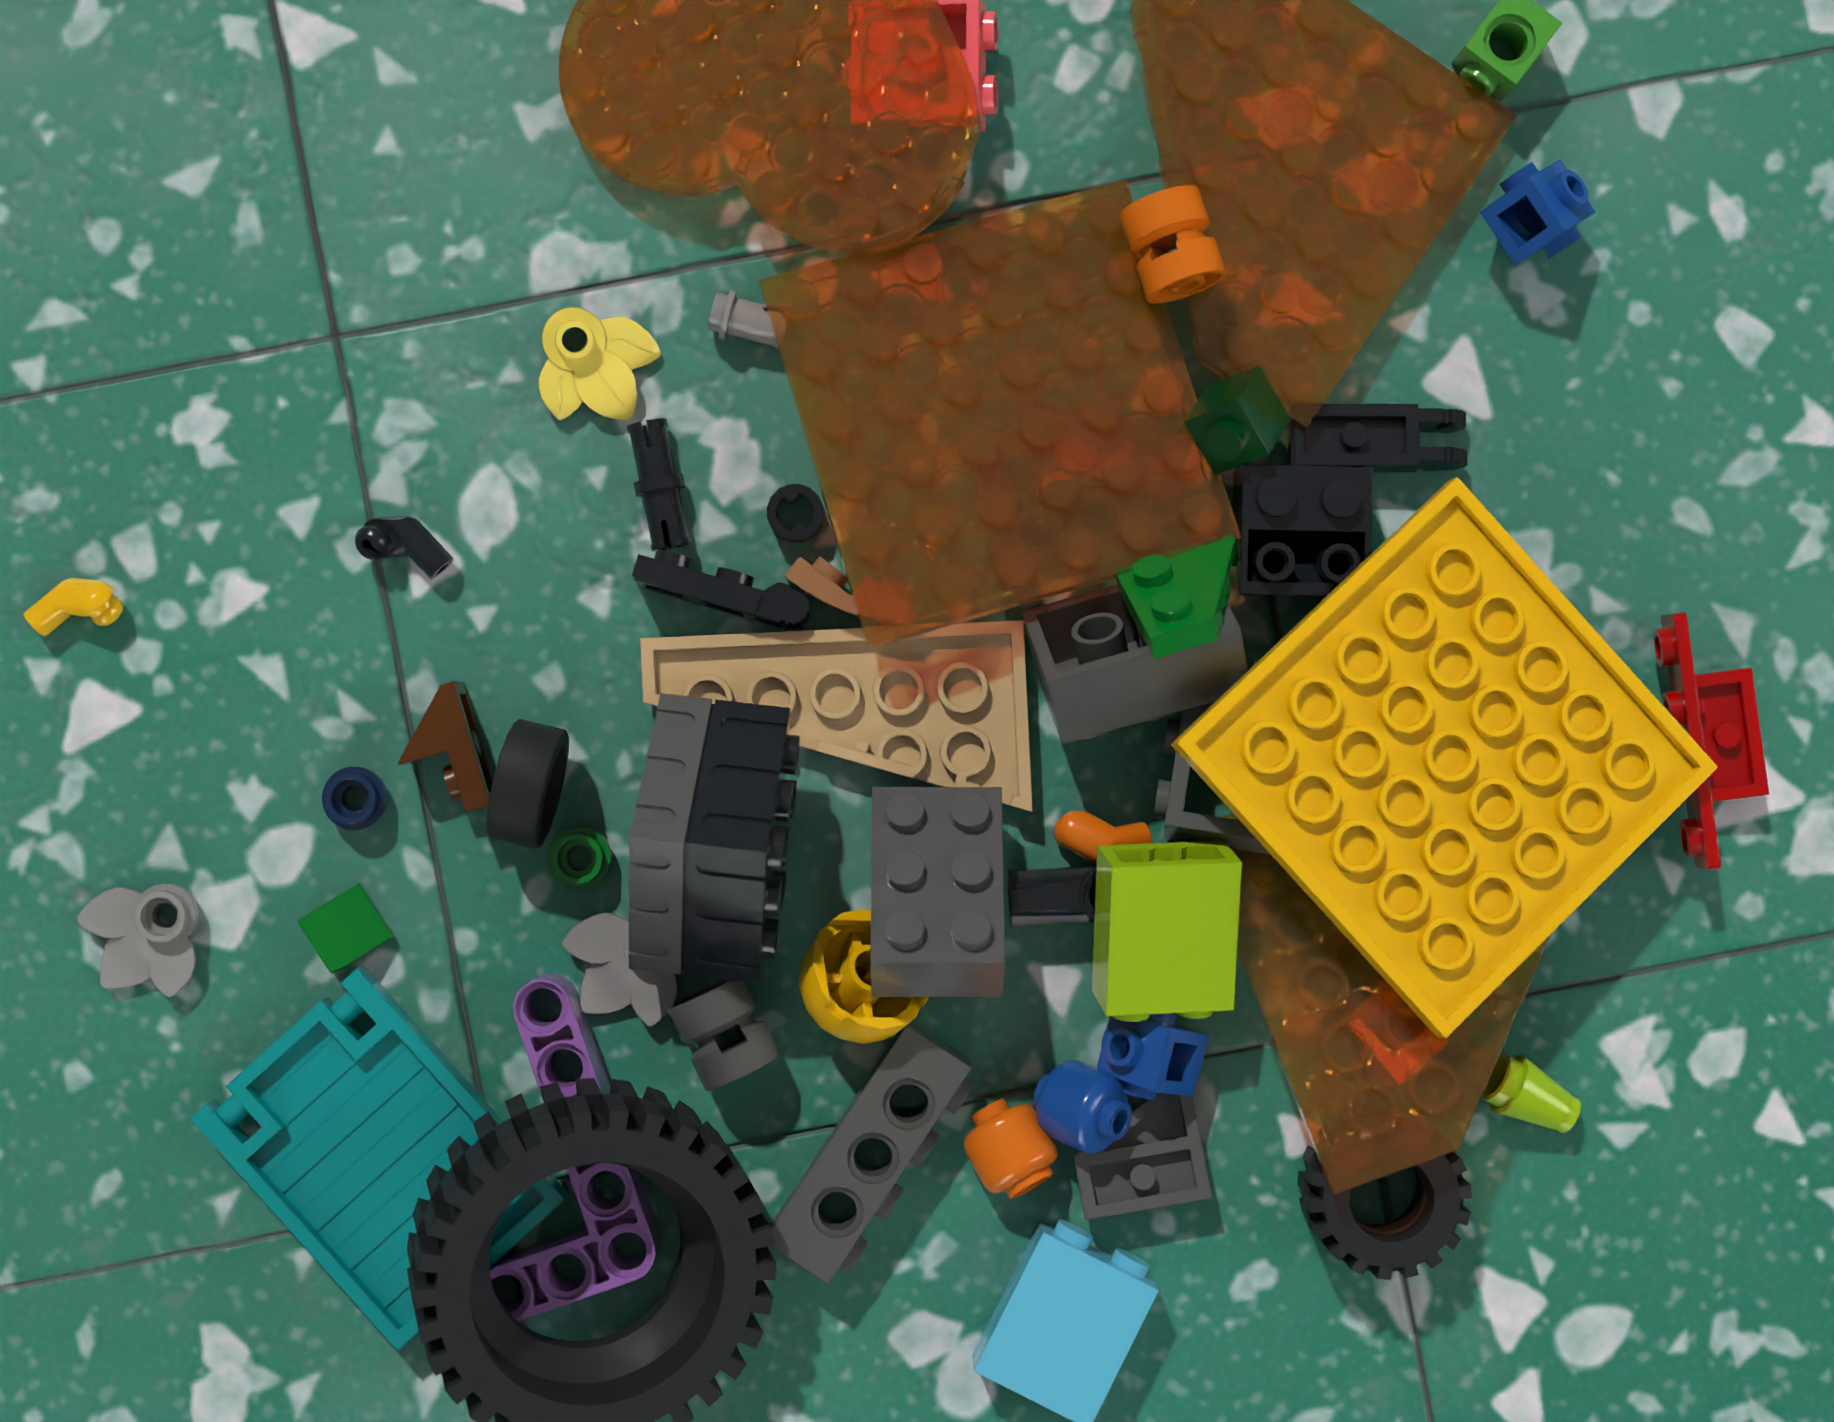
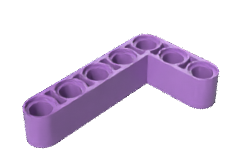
[489,973,662,1321]

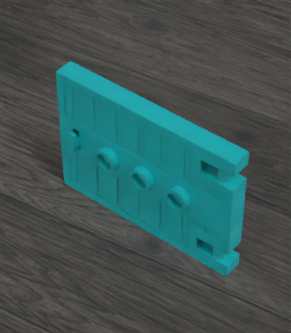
[189,965,569,1350]

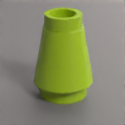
[1480,1054,1581,1133]

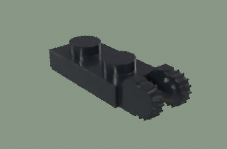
[1287,404,1467,472]
[632,549,811,631]

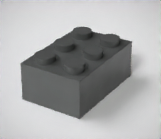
[1021,584,1248,744]
[870,787,1005,997]

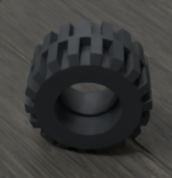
[1297,1105,1472,1280]

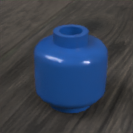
[1033,1060,1132,1154]

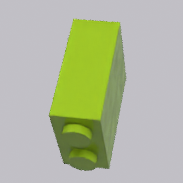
[1092,841,1242,1022]

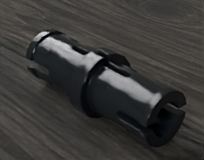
[627,418,692,552]

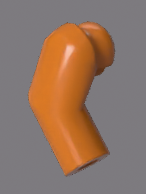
[1054,810,1152,863]

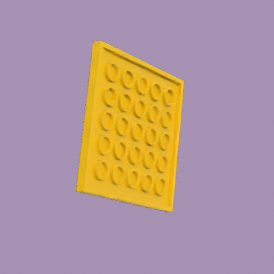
[1171,477,1718,1038]

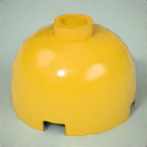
[799,909,929,1044]

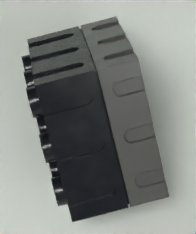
[629,693,800,983]

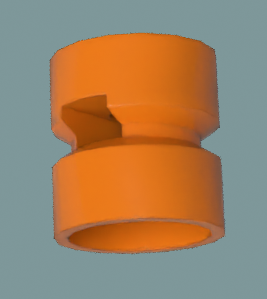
[1119,185,1227,304]

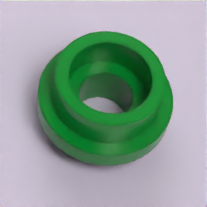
[547,826,612,890]

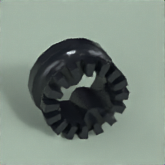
[767,484,824,543]

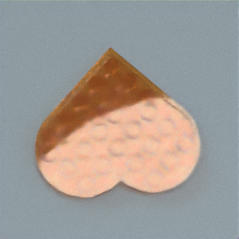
[559,0,981,254]

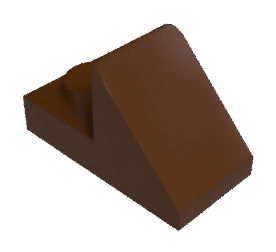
[398,681,493,812]

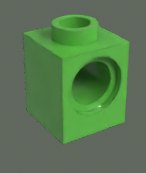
[1452,0,1562,101]

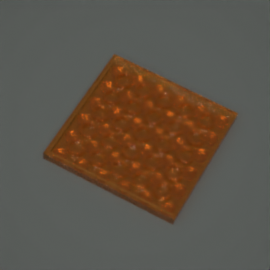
[759,179,1241,649]

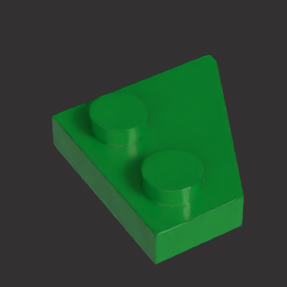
[1114,534,1239,660]

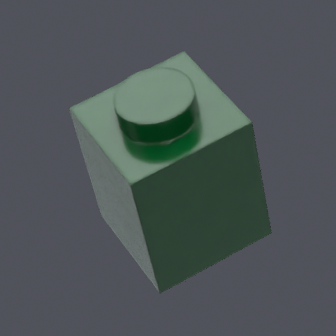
[1184,365,1290,476]

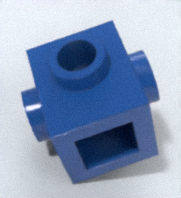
[1480,159,1596,265]
[1097,1013,1209,1100]

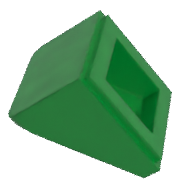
[298,883,395,974]

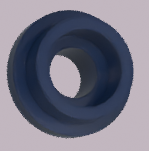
[322,766,387,830]

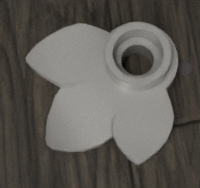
[77,883,199,998]
[562,913,678,1027]

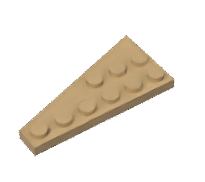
[640,620,1033,812]

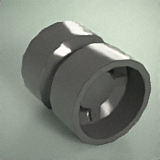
[667,980,780,1091]

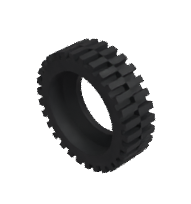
[407,1078,776,1422]

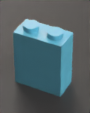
[972,1220,1159,1422]

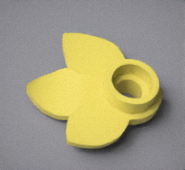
[538,307,661,420]

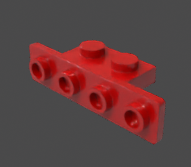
[1653,612,1769,870]

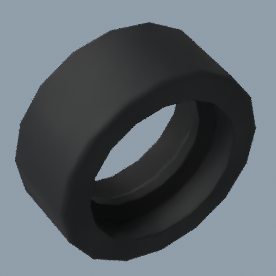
[487,719,569,849]

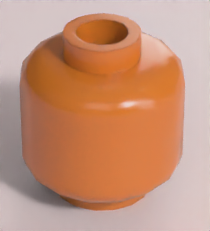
[963,1098,1058,1200]

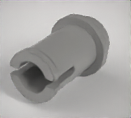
[708,290,791,350]

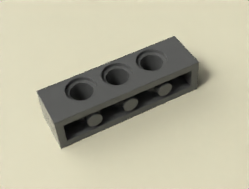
[770,1022,974,1284]

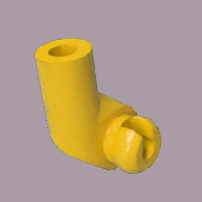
[23,578,123,637]

